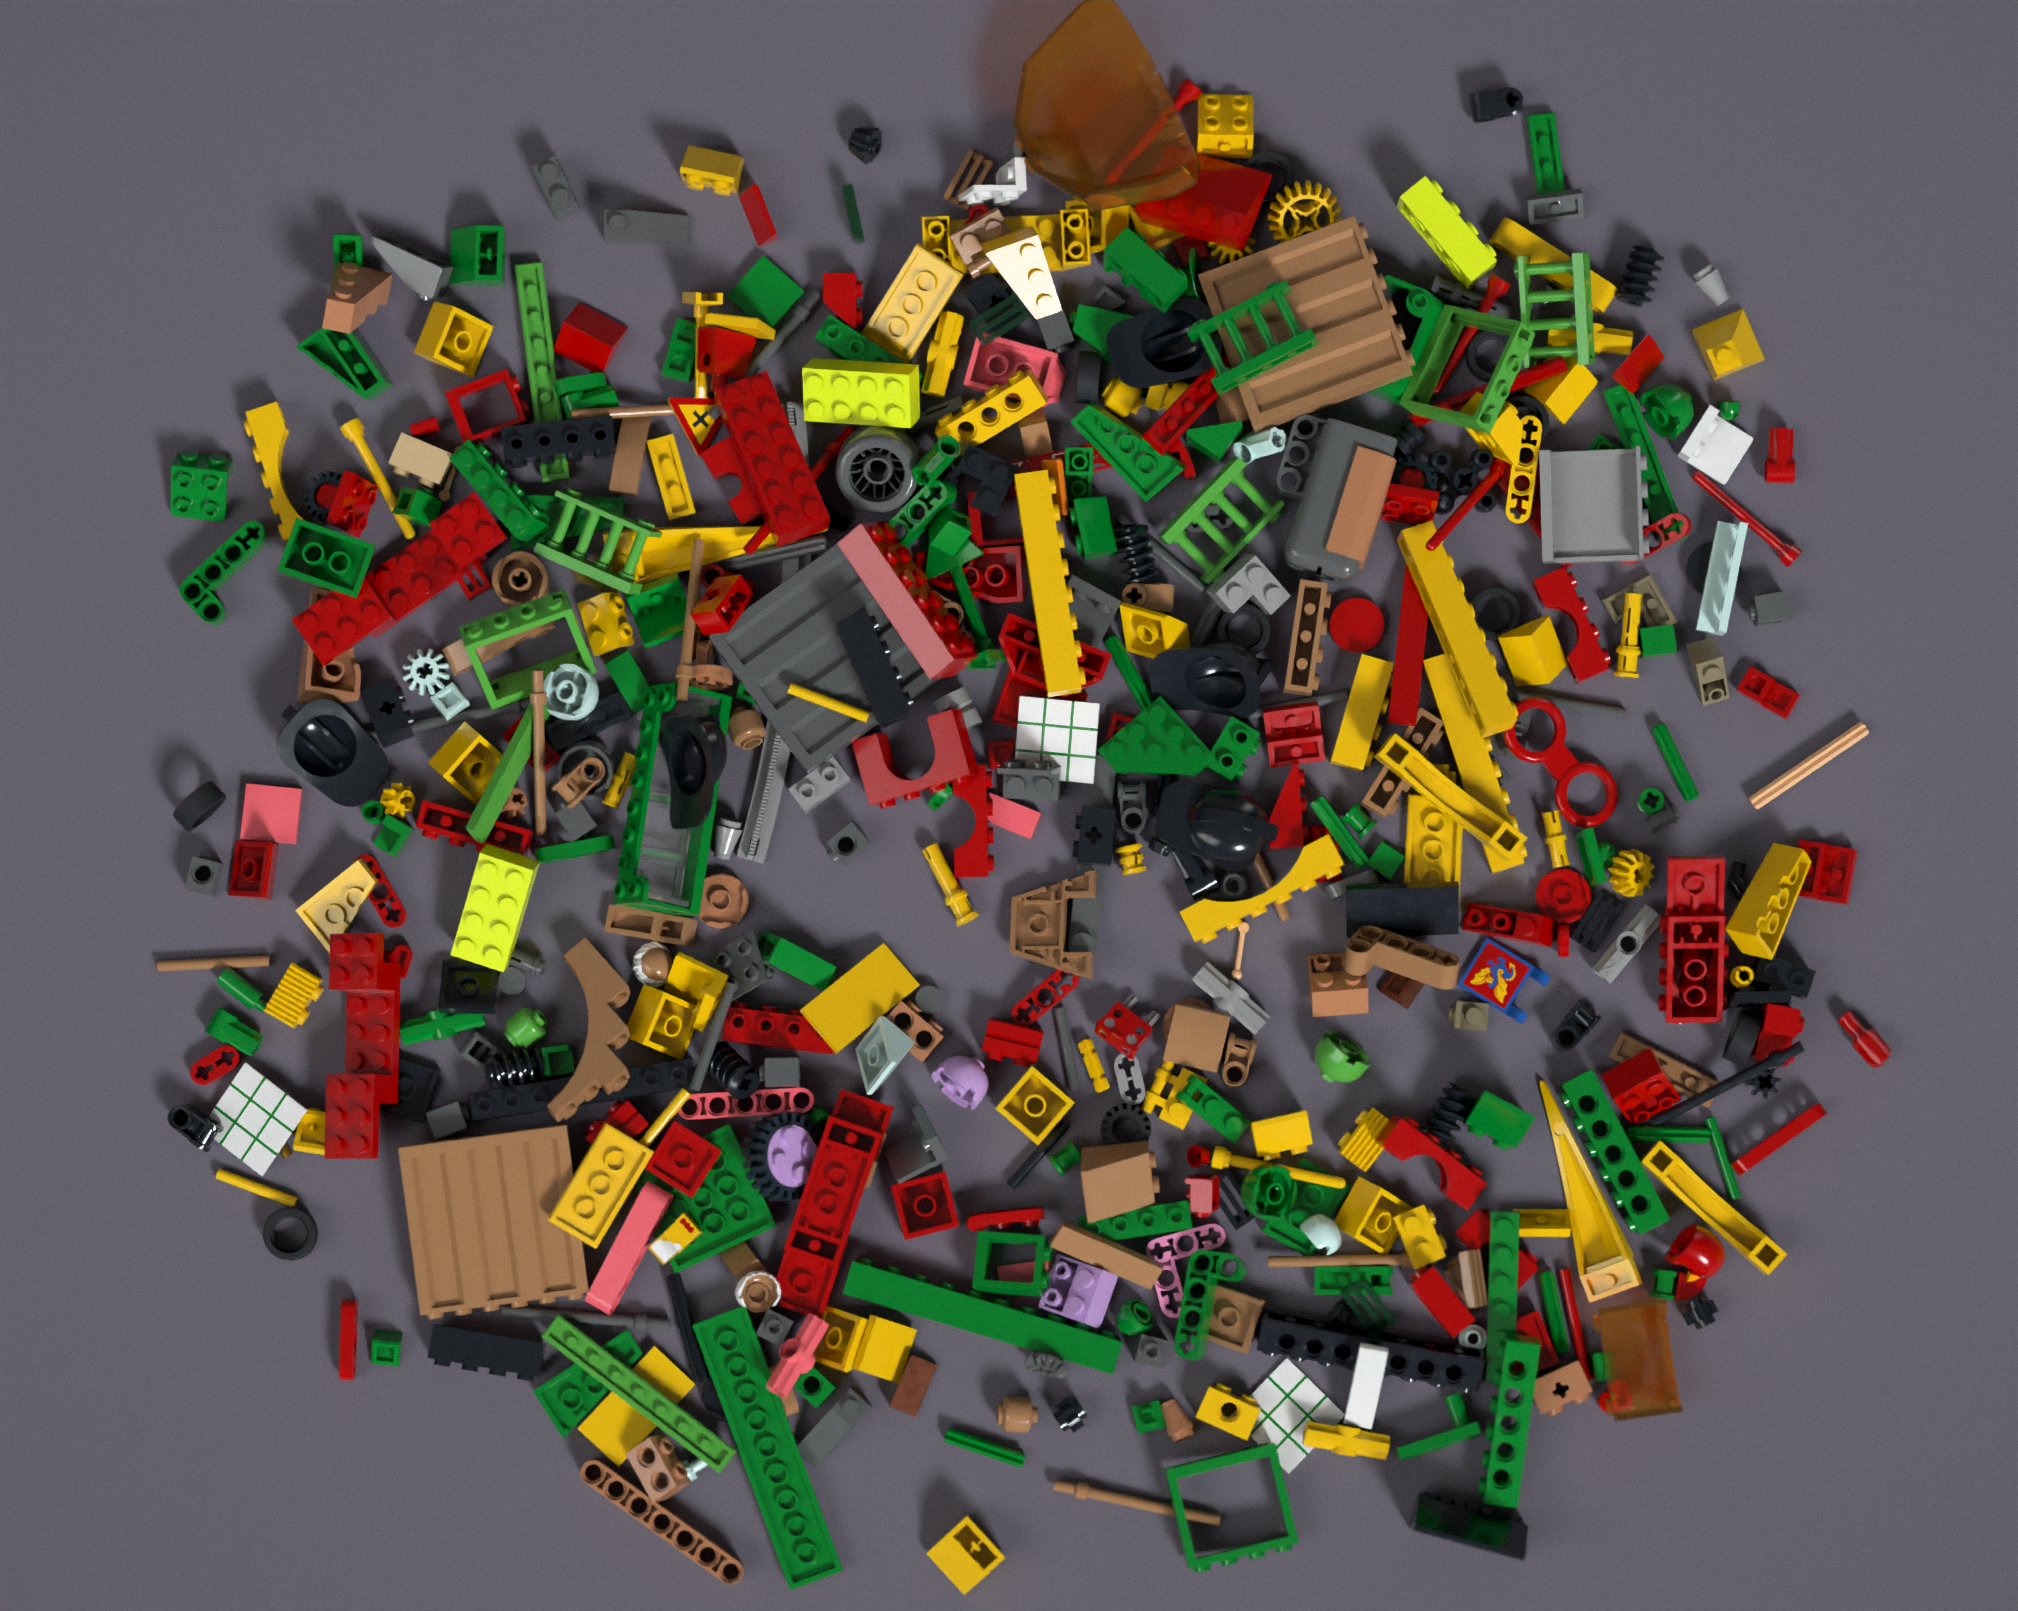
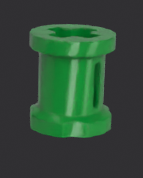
[1636,788,1664,815]
[1341,803,1377,840]
[1047,1141,1081,1177]
[1649,1269,1677,1300]

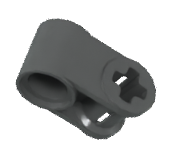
[1117,781,1146,836]

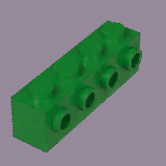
[449,439,548,543]

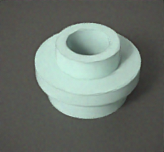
[1458,1325,1487,1349]

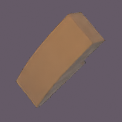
[609,416,652,497]
[604,904,698,948]

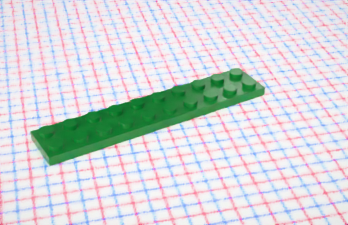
[692,1306,843,1590]

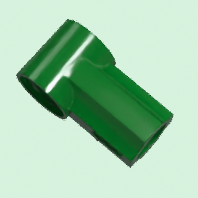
[561,384,620,420]
[911,435,961,487]
[204,1007,264,1057]

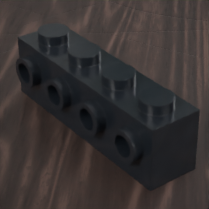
[501,415,616,468]
[835,610,914,729]
[427,1324,547,1381]

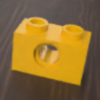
[1196,1382,1261,1440]

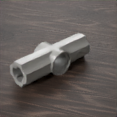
[1591,904,1660,984]
[1192,961,1270,1035]

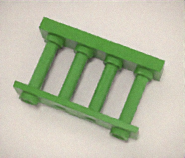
[1514,252,1595,368]
[1157,457,1285,584]
[533,488,663,595]

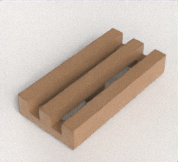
[943,150,994,212]
[1458,1249,1488,1308]

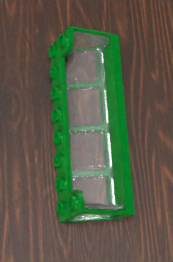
[614,682,732,916]

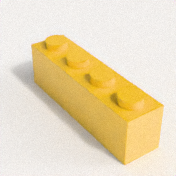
[1330,654,1394,772]

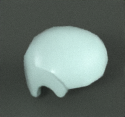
[1300,1214,1342,1255]

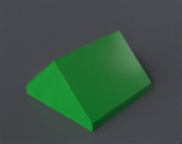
[1185,421,1242,466]

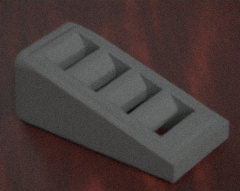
[458,1029,509,1086]

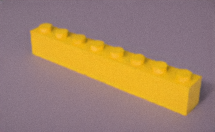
[1014,470,1086,697]
[1397,520,1518,739]
[1423,654,1528,874]

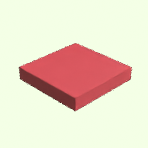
[240,784,303,845]

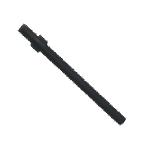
[1650,1041,1805,1126]

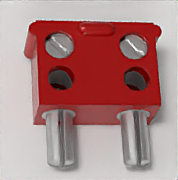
[1094,994,1160,1060]

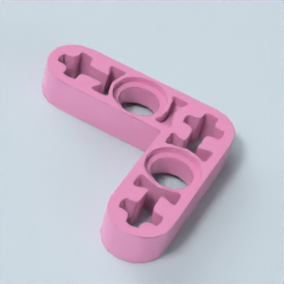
[1146,1224,1225,1318]

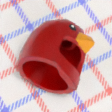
[1664,1224,1725,1282]

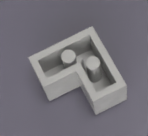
[1206,553,1291,615]

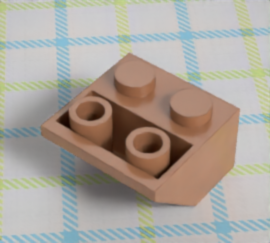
[1307,952,1369,1017]

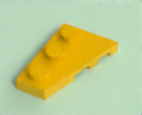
[295,859,378,953]

